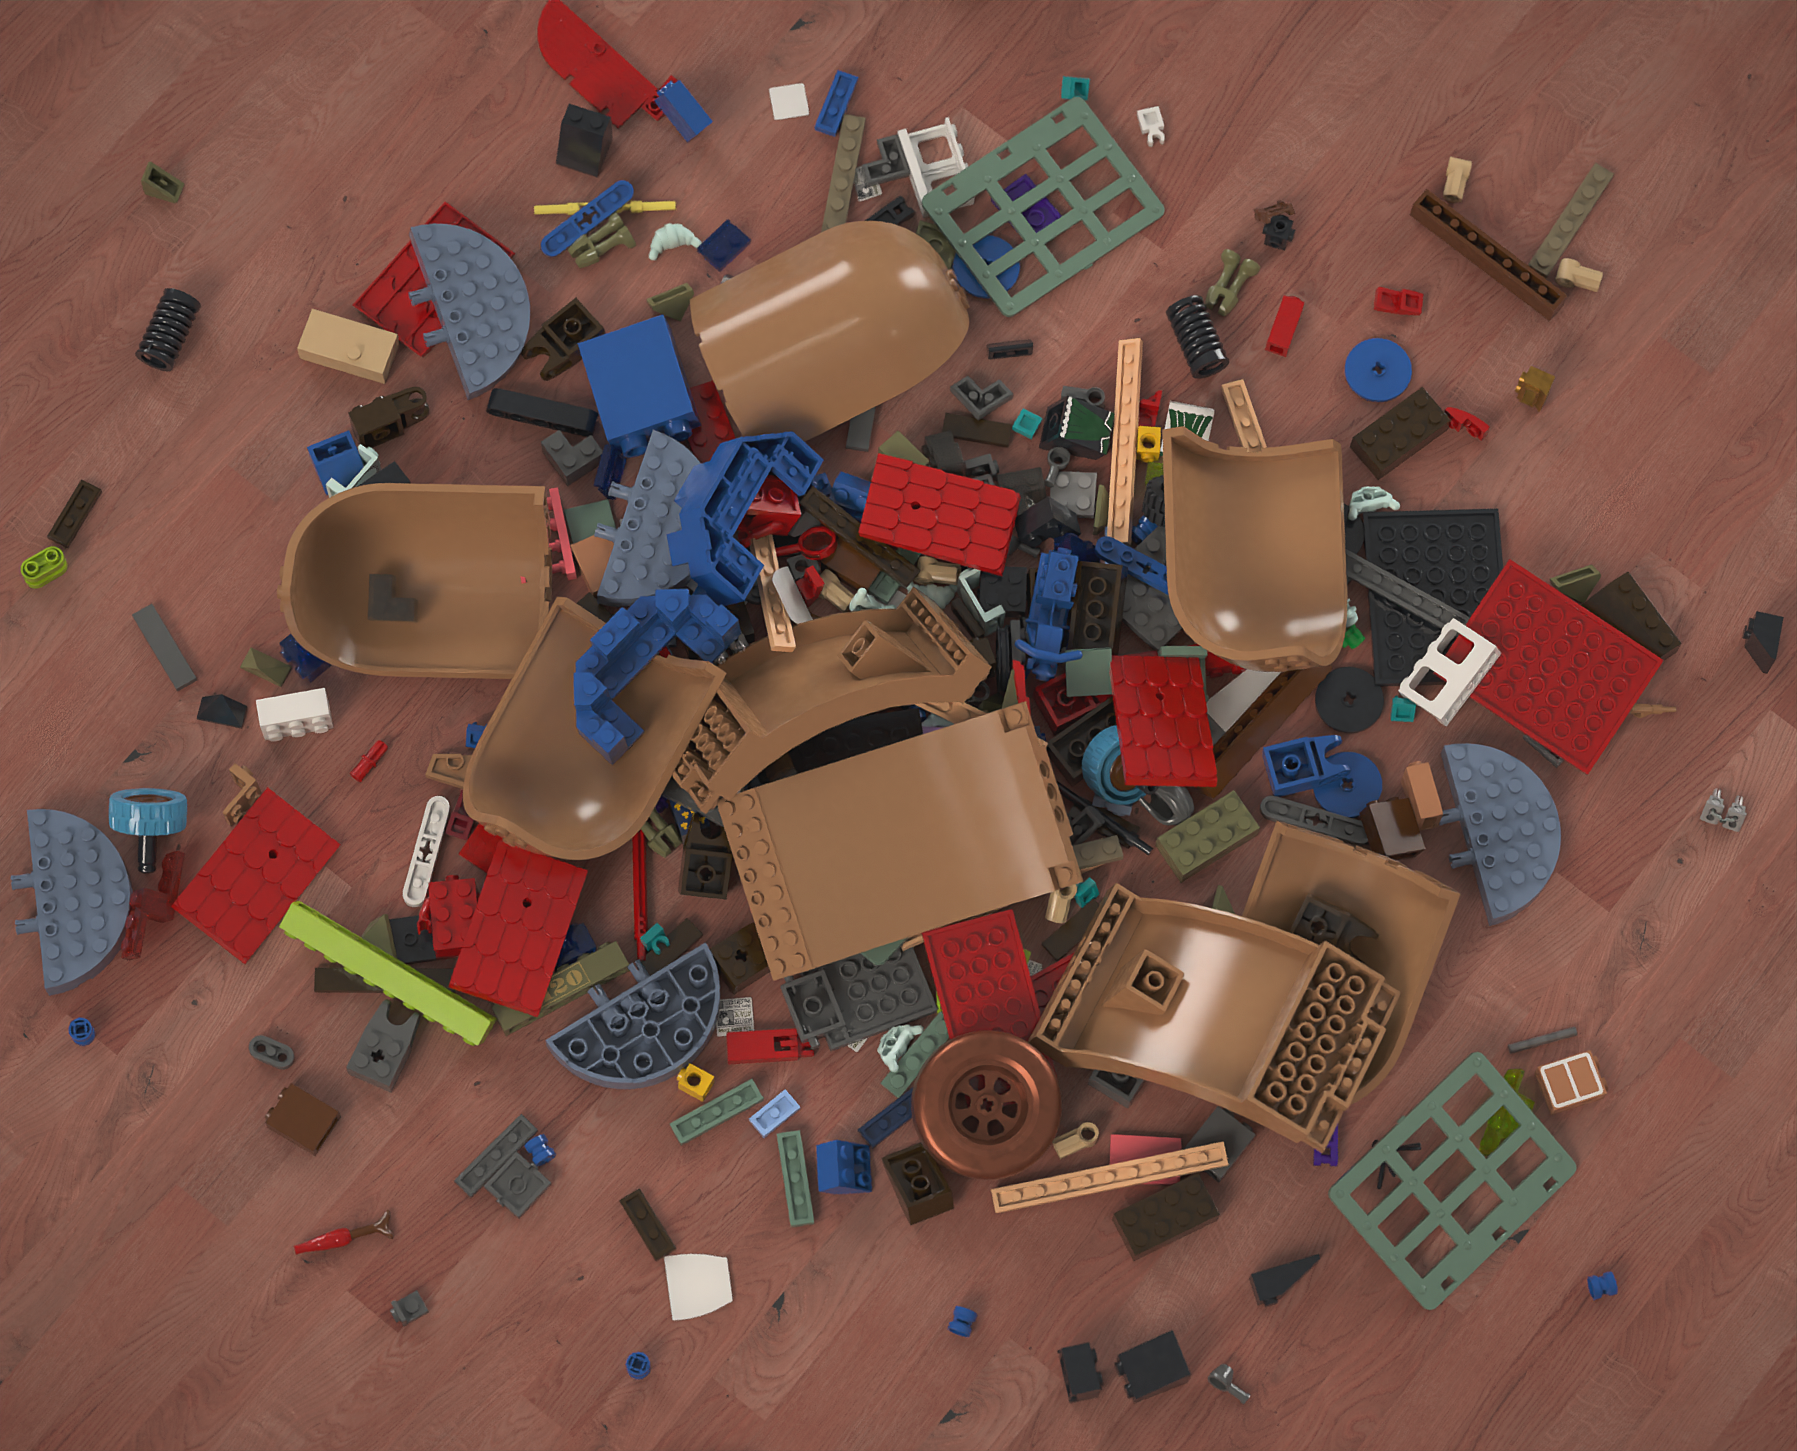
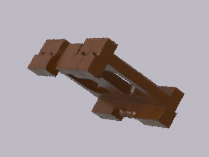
[1253,200,1295,224]

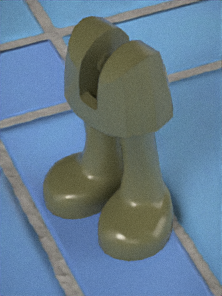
[568,212,637,269]
[1205,249,1261,317]
[641,808,683,858]

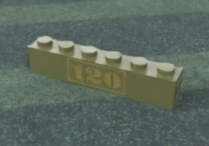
[492,941,630,1036]

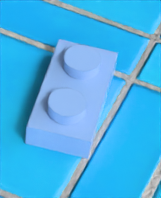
[749,1089,800,1138]

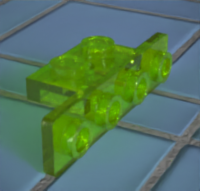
[1479,1069,1535,1156]

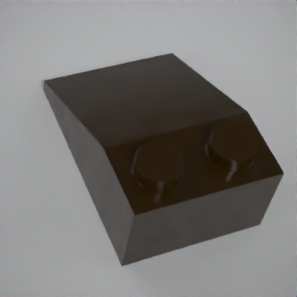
[881,1143,954,1225]

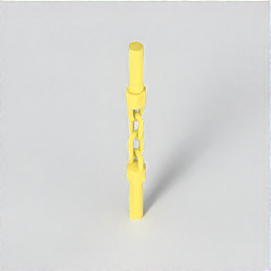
[534,201,676,215]

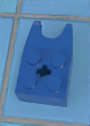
[1262,735,1351,797]

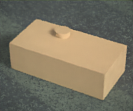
[297,309,399,384]

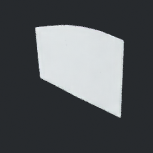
[772,566,813,624]
[664,1254,733,1321]

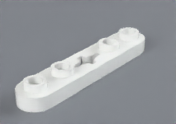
[403,796,450,907]

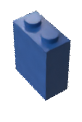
[654,80,713,142]

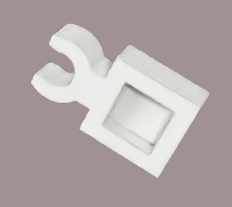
[1137,106,1165,147]

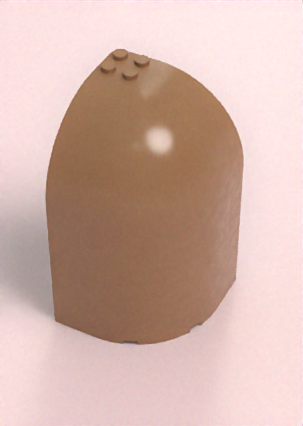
[690,221,970,442]
[1162,426,1347,672]
[277,483,552,679]
[463,597,726,860]
[1242,821,1461,1106]

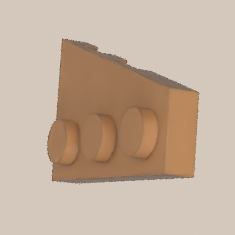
[425,754,472,789]

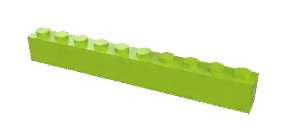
[279,901,497,1046]

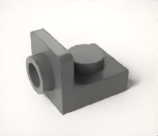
[964,454,999,482]
[389,1290,429,1326]

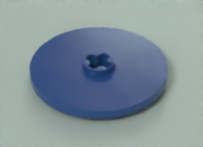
[953,235,1020,298]
[1344,338,1412,402]
[1313,752,1382,818]

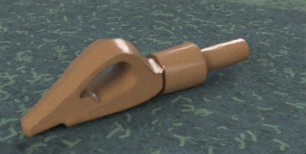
[1630,704,1676,718]

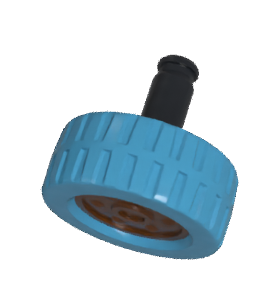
[1082,725,1159,805]
[109,788,187,873]

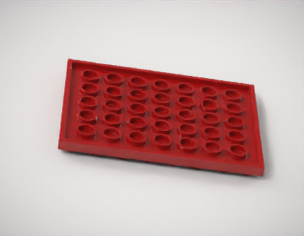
[1433,559,1664,775]

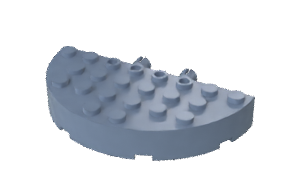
[408,224,530,400]
[594,430,701,607]
[1439,743,1561,926]
[11,809,134,996]
[545,942,720,1089]

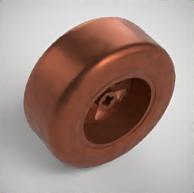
[911,1030,1062,1180]

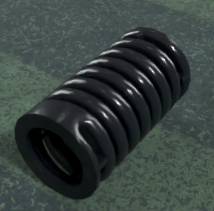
[135,288,201,372]
[1166,295,1230,379]

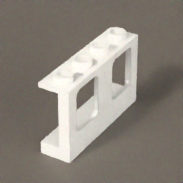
[897,117,974,218]
[1398,618,1501,726]

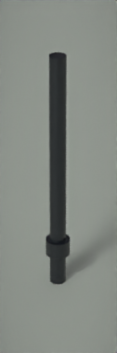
[1056,780,1154,856]

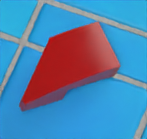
[1138,390,1162,427]

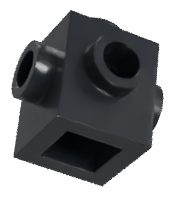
[1262,215,1296,251]

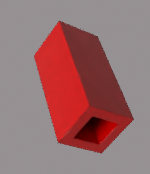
[1265,295,1305,357]

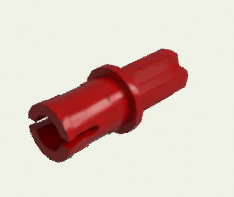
[349,740,388,783]

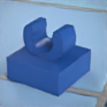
[807,472,832,497]
[466,722,487,748]

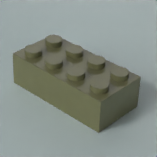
[1155,790,1260,883]

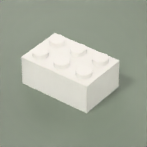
[256,688,333,741]

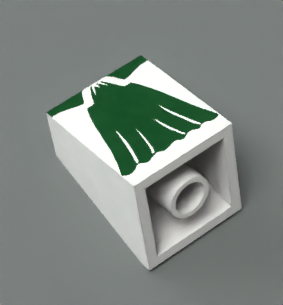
[1159,401,1214,456]

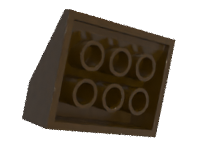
[1581,572,1682,660]

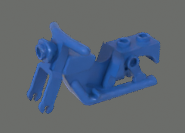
[1015,547,1083,681]

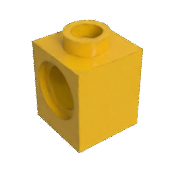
[1136,426,1161,463]
[676,1063,715,1102]

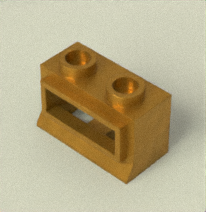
[1514,366,1555,412]

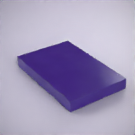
[991,174,1062,233]

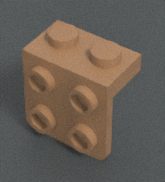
[223,763,262,827]

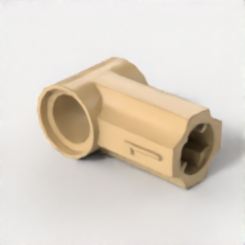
[1443,157,1472,203]
[1555,258,1603,292]
[914,556,961,585]
[819,569,855,613]
[1045,884,1077,923]
[1052,1122,1099,1159]

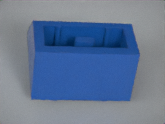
[307,430,364,496]
[829,471,871,523]
[816,1140,872,1194]

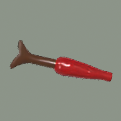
[294,1210,393,1255]

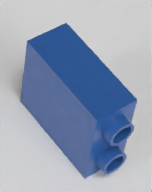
[578,314,701,458]

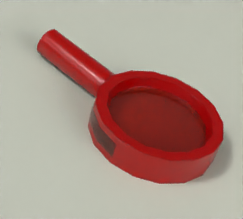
[775,526,838,560]

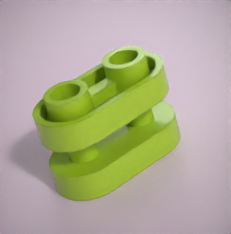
[21,546,68,589]

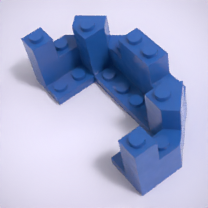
[666,431,824,606]
[574,589,741,765]

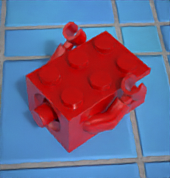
[736,475,801,548]
[417,875,480,960]

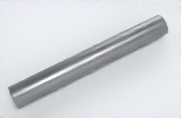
[1508,1027,1577,1054]

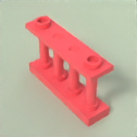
[521,487,577,584]

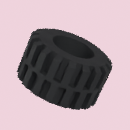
[1142,475,1165,527]

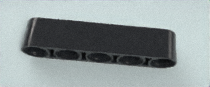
[486,388,598,437]

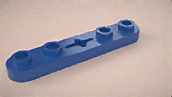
[541,180,634,257]
[1095,536,1169,595]

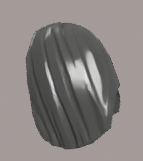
[1139,786,1194,826]

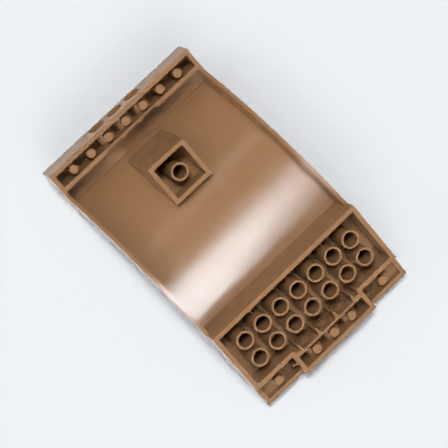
[672,587,992,814]
[717,701,1083,981]
[1028,883,1401,1153]

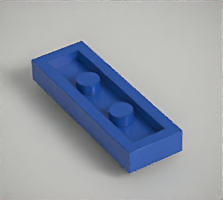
[815,70,858,137]

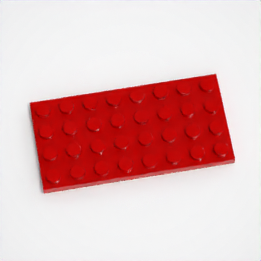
[921,909,1059,1111]

